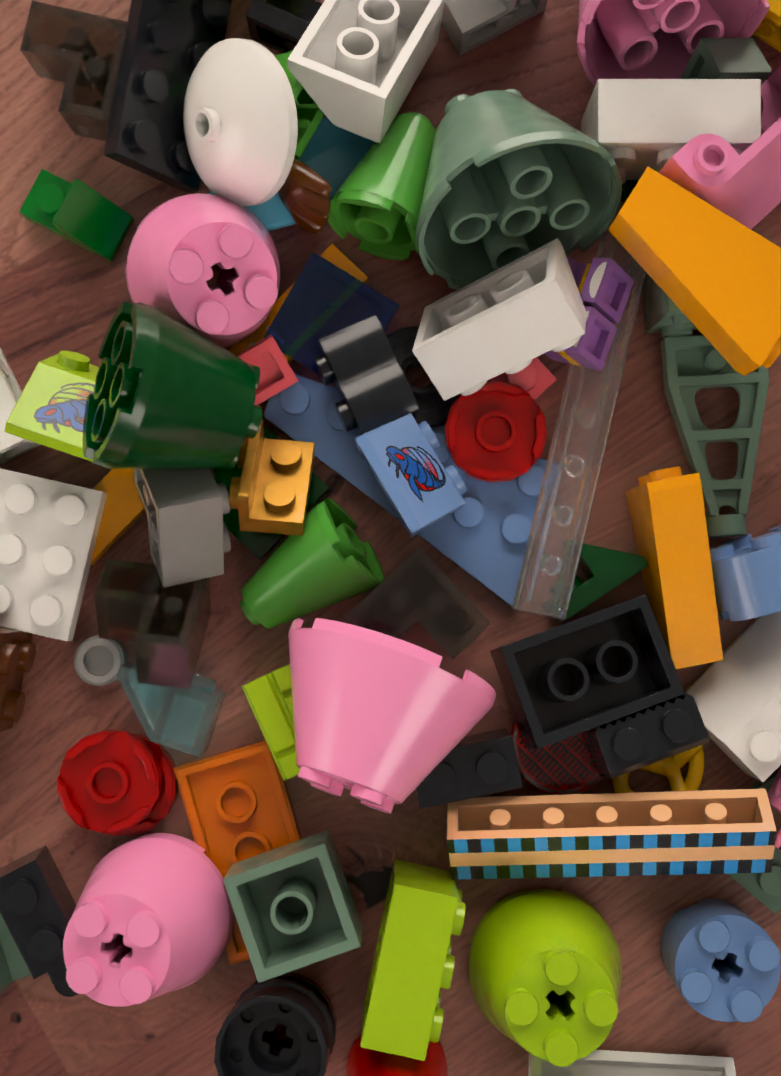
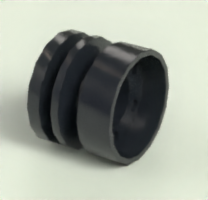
[214,973,337,1076]

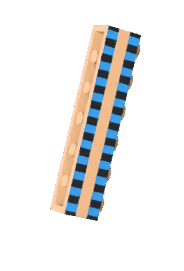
[447,789,777,880]

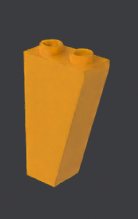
[608,167,781,376]
[625,466,723,669]

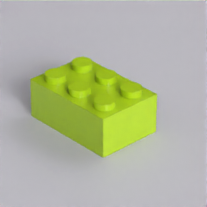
[360,859,466,1061]

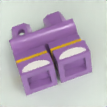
[544,257,635,371]

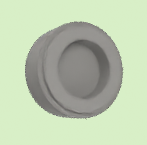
[74,635,128,686]

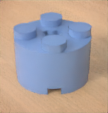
[710,525,781,621]
[660,898,781,1023]

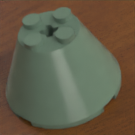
[416,89,622,290]

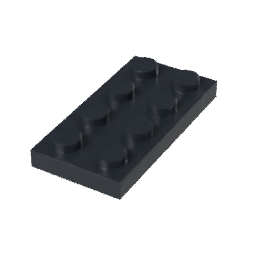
[104,0,232,192]

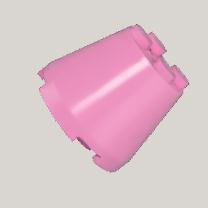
[125,193,280,348]
[63,833,235,1007]

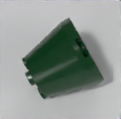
[82,301,262,469]

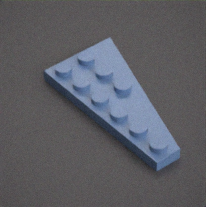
[263,374,564,609]

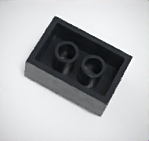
[490,594,685,749]

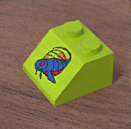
[4,351,99,462]

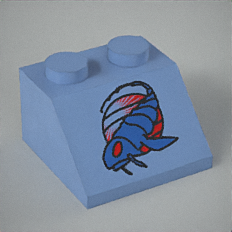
[355,413,468,538]

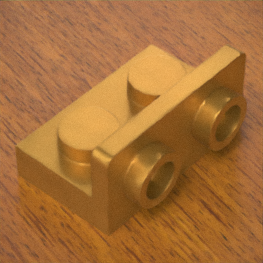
[229,420,315,536]

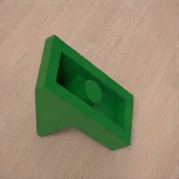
[19,169,134,262]

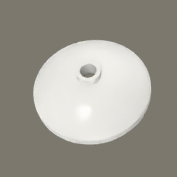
[183,38,298,207]

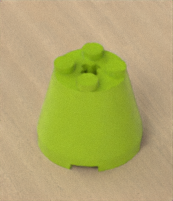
[468,889,622,1067]

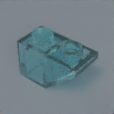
[117,657,226,757]

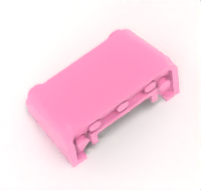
[658,65,781,229]

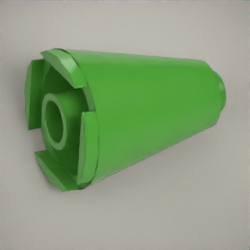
[327,112,436,260]
[240,498,385,629]

